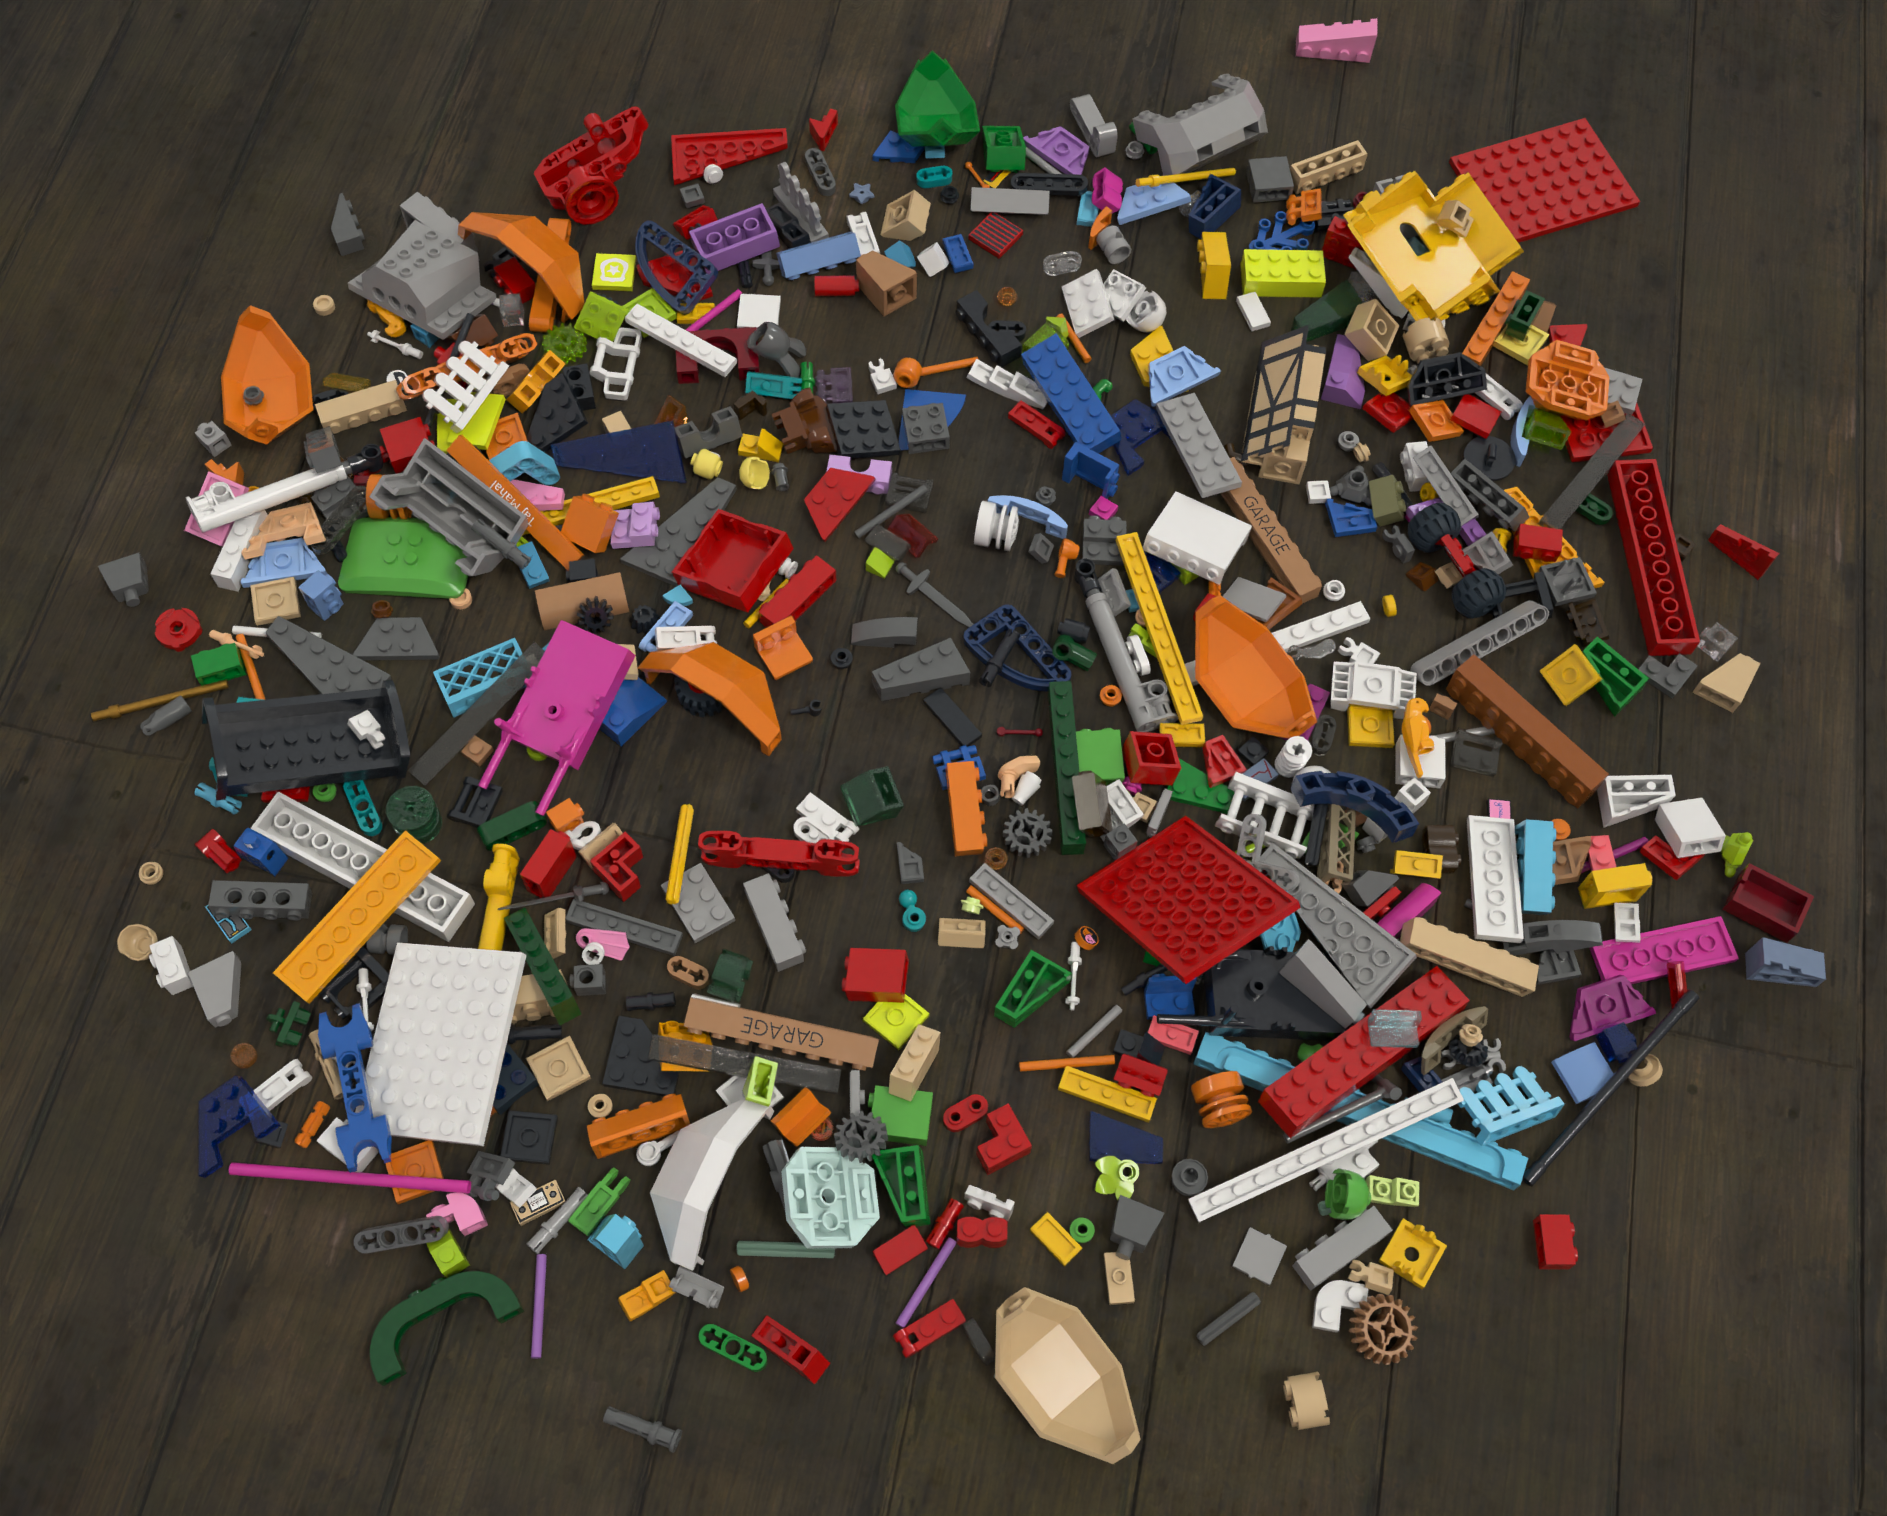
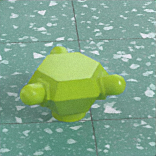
[1720,832,1753,878]

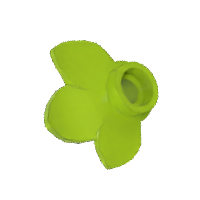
[1095,1156,1139,1200]

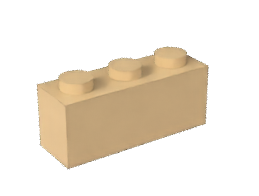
[889,1024,941,1101]

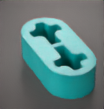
[917,166,953,188]

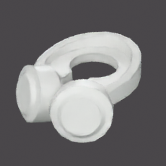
[564,821,601,850]

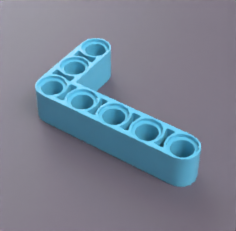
[489,441,560,485]

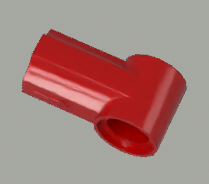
[195,829,242,873]

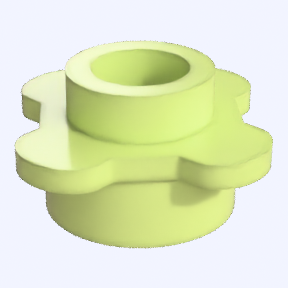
[961,897,983,915]

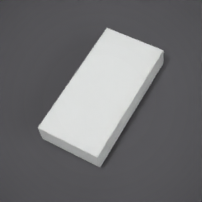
[1236,292,1271,331]

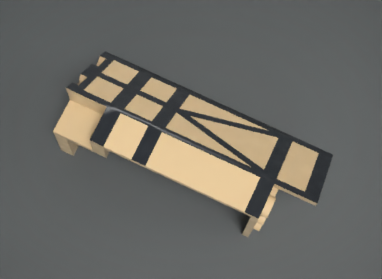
[1241,325,1326,485]

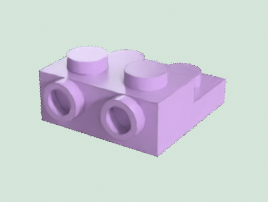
[611,502,660,549]

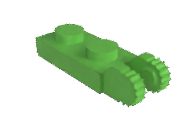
[568,1168,631,1237]

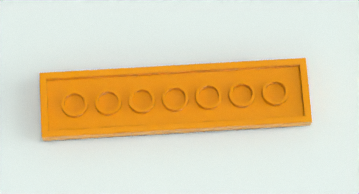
[273,831,441,1004]

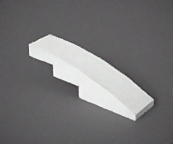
[966,359,1047,409]

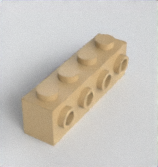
[1290,140,1367,194]

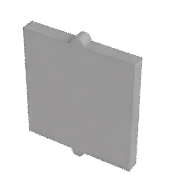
[1232,1227,1287,1286]

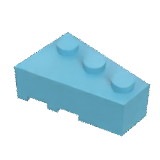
[587,1214,644,1269]

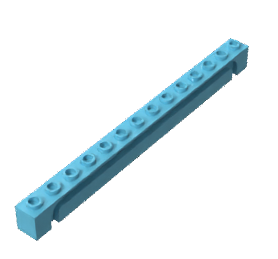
[1194,1032,1528,1190]

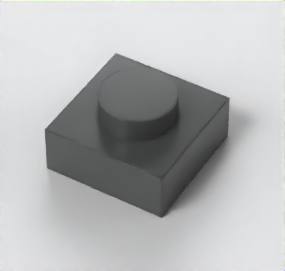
[680,184,705,208]
[1028,533,1054,564]

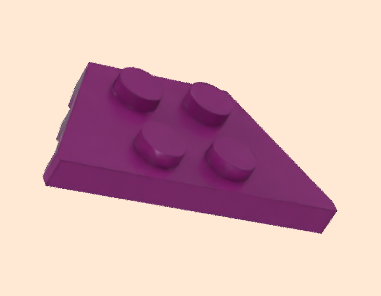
[1569,975,1656,1041]

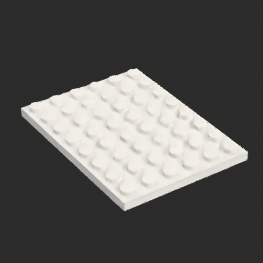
[355,943,526,1146]

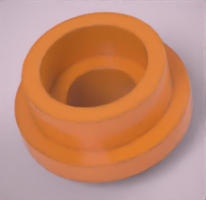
[1100,685,1122,707]

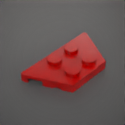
[804,467,876,542]

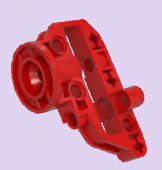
[534,107,648,224]

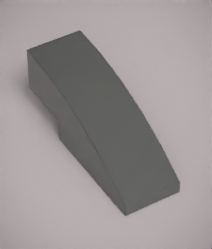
[851,617,918,648]

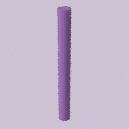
[895,1237,957,1328]
[531,1254,547,1359]

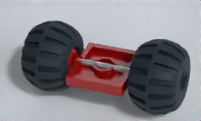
[1408,503,1506,619]

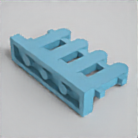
[1458,1066,1564,1146]

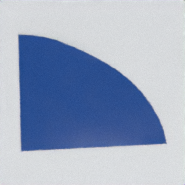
[899,389,966,450]

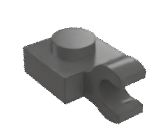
[1382,525,1415,564]

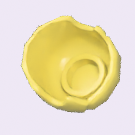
[739,457,770,489]

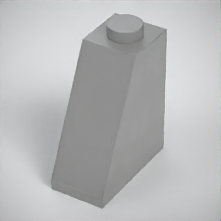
[188,951,241,1027]

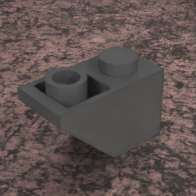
[1341,870,1399,907]

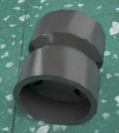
[367,924,408,955]

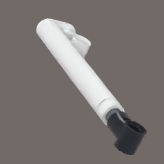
[186,444,384,533]

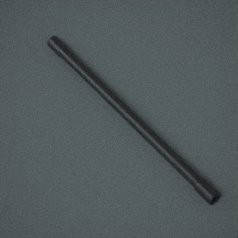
[1522,989,1700,1187]

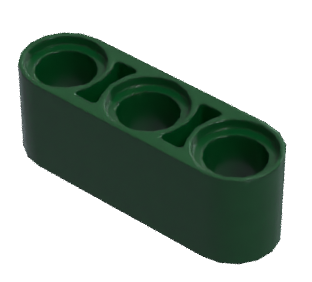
[477,801,547,851]

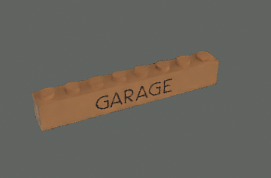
[1220,457,1322,604]
[684,997,879,1071]

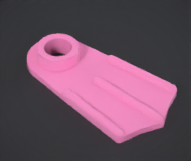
[576,928,630,961]

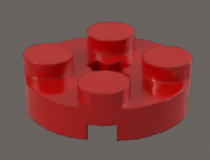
[155,608,203,652]

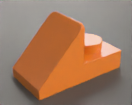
[205,459,244,485]

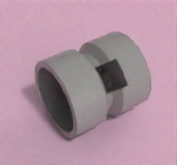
[1096,226,1131,264]

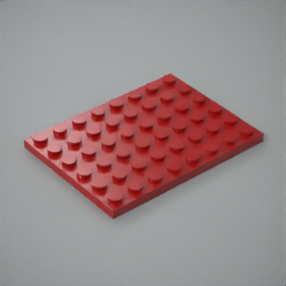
[1449,118,1640,243]
[1077,816,1300,984]

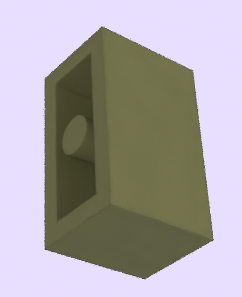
[1369,475,1406,527]

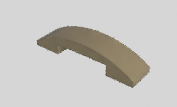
[1421,1006,1488,1075]

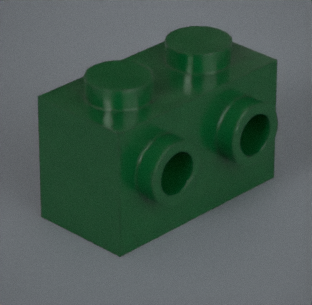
[1505,290,1545,341]

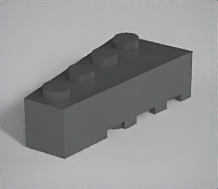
[872,638,970,701]

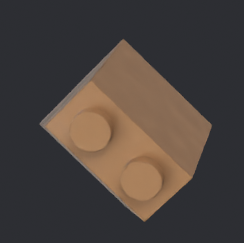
[856,250,917,316]

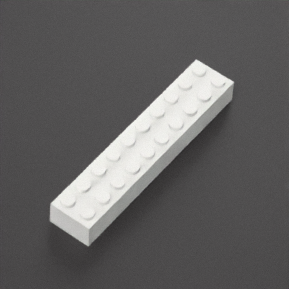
[251,792,475,942]

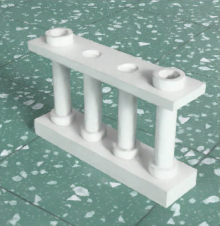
[1215,772,1314,859]

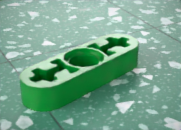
[699,1324,767,1372]

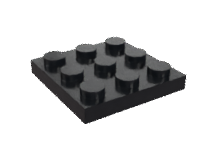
[826,400,901,458]

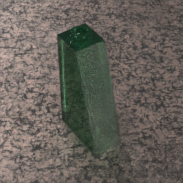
[1291,280,1363,342]

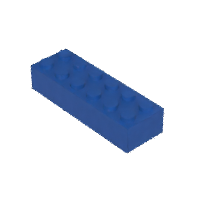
[1021,333,1121,454]

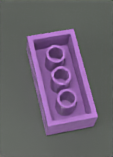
[689,203,780,274]

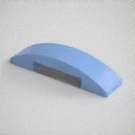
[1510,396,1537,467]
[988,495,1068,539]

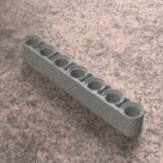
[1410,601,1549,685]

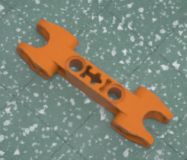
[396,333,537,400]

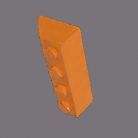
[587,1094,690,1159]

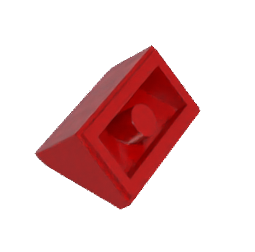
[673,205,718,240]
[1667,961,1687,1009]
[873,1225,928,1276]

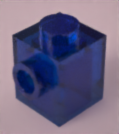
[1596,1022,1638,1063]

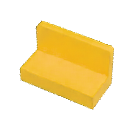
[1390,850,1443,879]

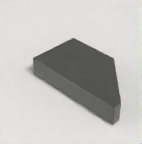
[897,842,924,884]

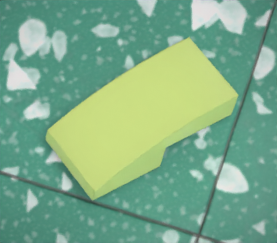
[1366,1175,1419,1207]

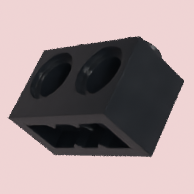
[563,363,596,411]

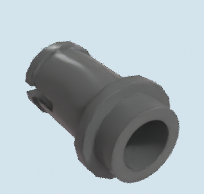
[771,463,789,491]

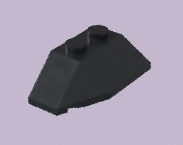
[1407,352,1487,406]

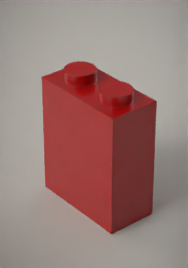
[520,829,577,898]
[842,948,909,1003]

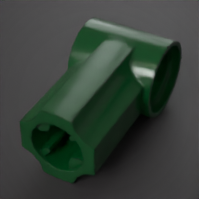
[1052,635,1097,671]

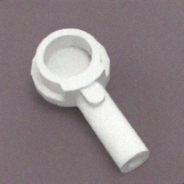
[636,1131,679,1166]

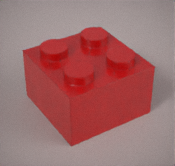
[1122,731,1181,785]

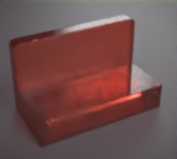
[886,514,938,558]

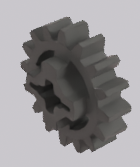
[1003,808,1052,858]
[834,1111,888,1163]

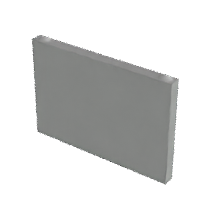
[1222,577,1286,622]

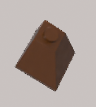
[444,314,498,348]

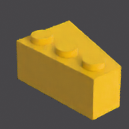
[1197,232,1231,299]

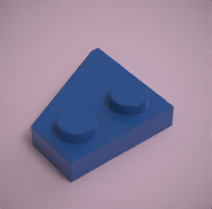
[873,130,924,163]
[1325,498,1377,537]

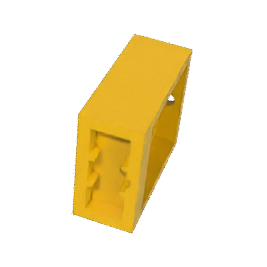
[1578,863,1652,909]

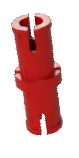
[925,1198,964,1250]

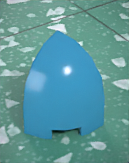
[884,240,916,268]

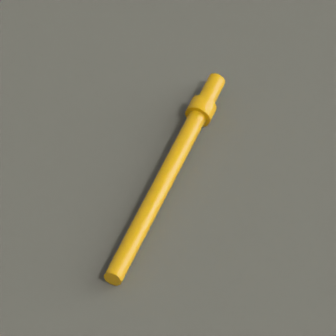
[1136,168,1236,187]

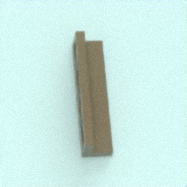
[1317,804,1356,883]

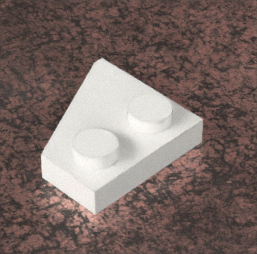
[964,1185,1015,1221]

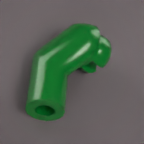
[1093,379,1113,401]

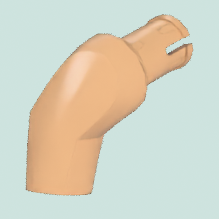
[998,756,1040,798]

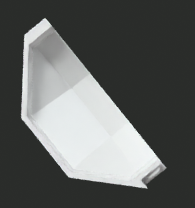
[650,1098,774,1271]

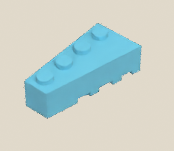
[1515,819,1556,915]

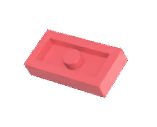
[1588,835,1616,871]
[1148,1015,1199,1055]

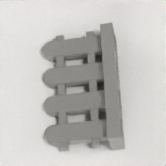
[773,162,829,243]

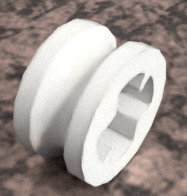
[779,557,798,579]
[582,942,605,965]

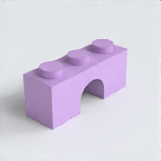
[827,455,892,494]

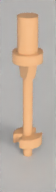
[209,630,264,659]

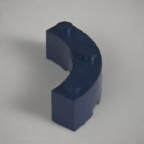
[1290,771,1419,843]

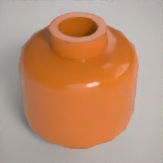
[893,358,922,388]

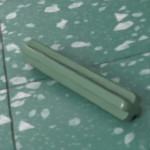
[737,1241,835,1258]

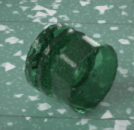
[386,786,442,844]

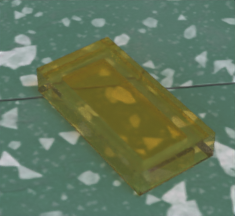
[323,372,371,392]

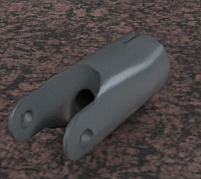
[140,695,193,735]

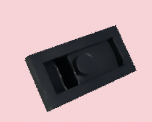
[1113,1029,1165,1066]

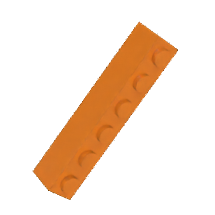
[1462,271,1530,366]

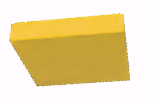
[1540,644,1602,706]
[1347,704,1394,748]

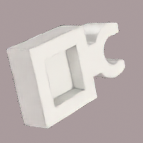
[869,358,897,394]
[1338,637,1380,664]

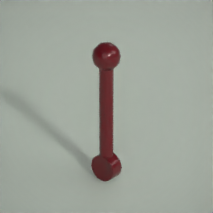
[997,727,1043,737]

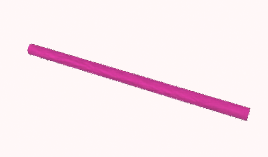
[229,1162,471,1193]

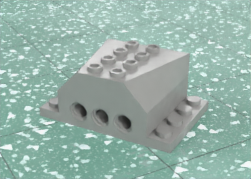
[348,220,496,340]

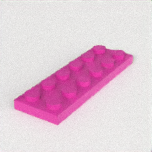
[1589,916,1739,984]

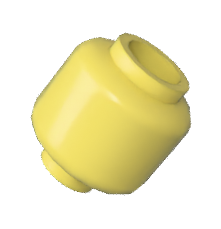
[690,449,723,479]

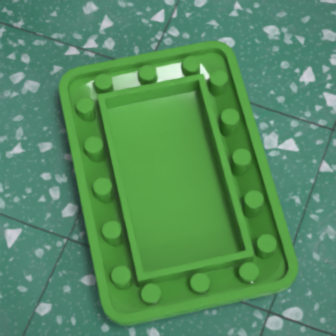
[338,517,468,599]

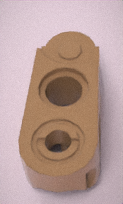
[468,363,530,397]

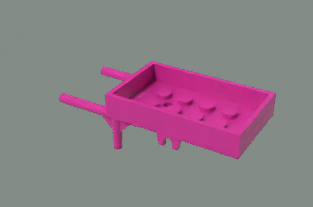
[478,620,636,816]

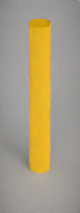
[743,579,789,629]

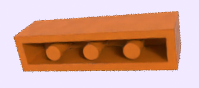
[945,761,987,856]

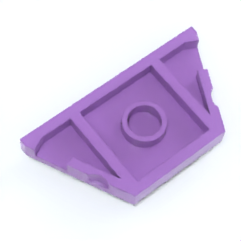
[1023,126,1090,175]

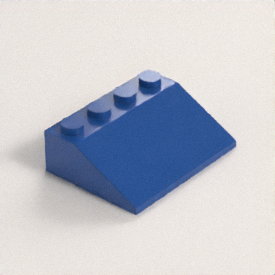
[599,677,667,746]

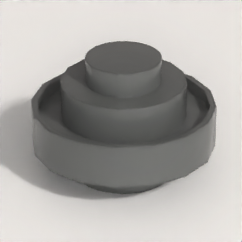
[1171,1159,1208,1196]

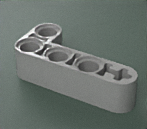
[1070,94,1117,158]

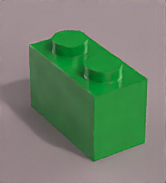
[191,643,247,686]

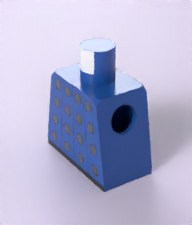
[234,828,288,877]

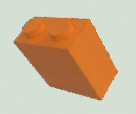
[561,494,619,553]

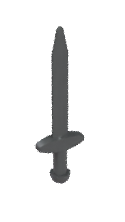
[752,250,780,286]
[896,562,974,627]
[498,882,609,910]

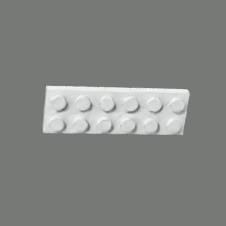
[1467,815,1524,943]

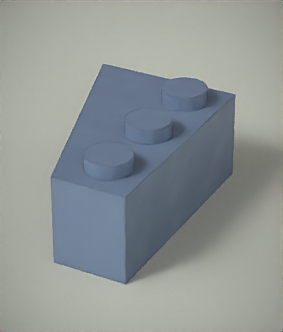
[1745,937,1826,987]

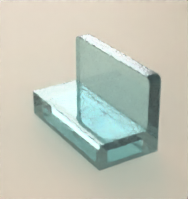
[1367,1010,1422,1048]

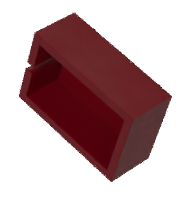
[1722,863,1814,943]

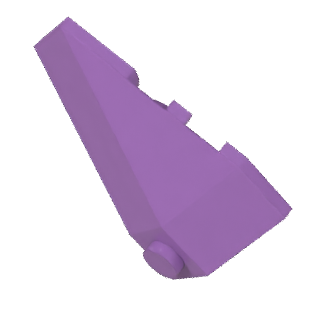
[1321,334,1365,409]

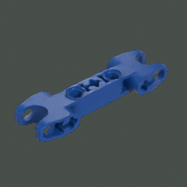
[318,1004,392,1173]

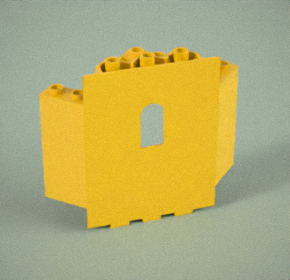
[1343,171,1524,321]

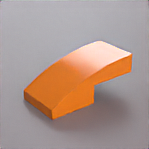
[1088,206,1112,250]

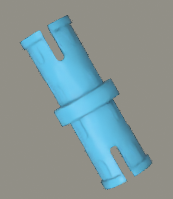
[195,782,242,814]

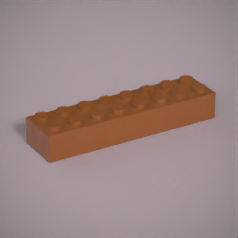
[1446,654,1609,809]

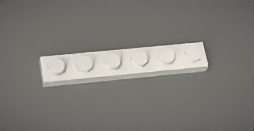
[625,304,737,377]

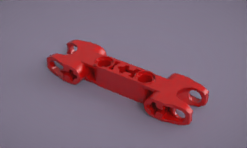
[698,831,860,877]

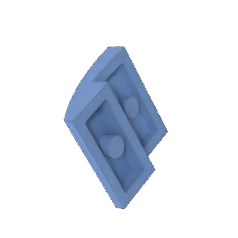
[1552,1042,1614,1104]

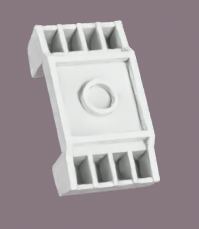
[1331,661,1417,719]

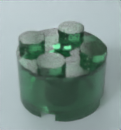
[707,948,754,1002]

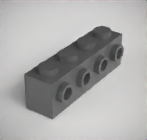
[1450,459,1529,532]

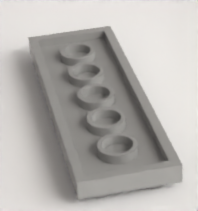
[1156,393,1242,498]

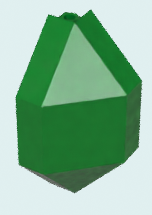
[895,50,980,147]

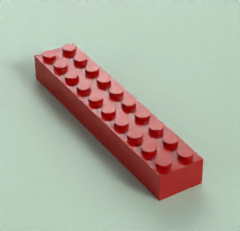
[1607,459,1700,656]
[1258,966,1470,1139]

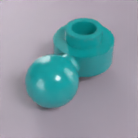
[899,890,926,932]

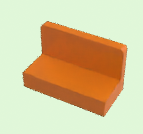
[771,1087,831,1146]

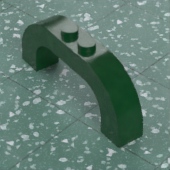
[370,1271,525,1386]

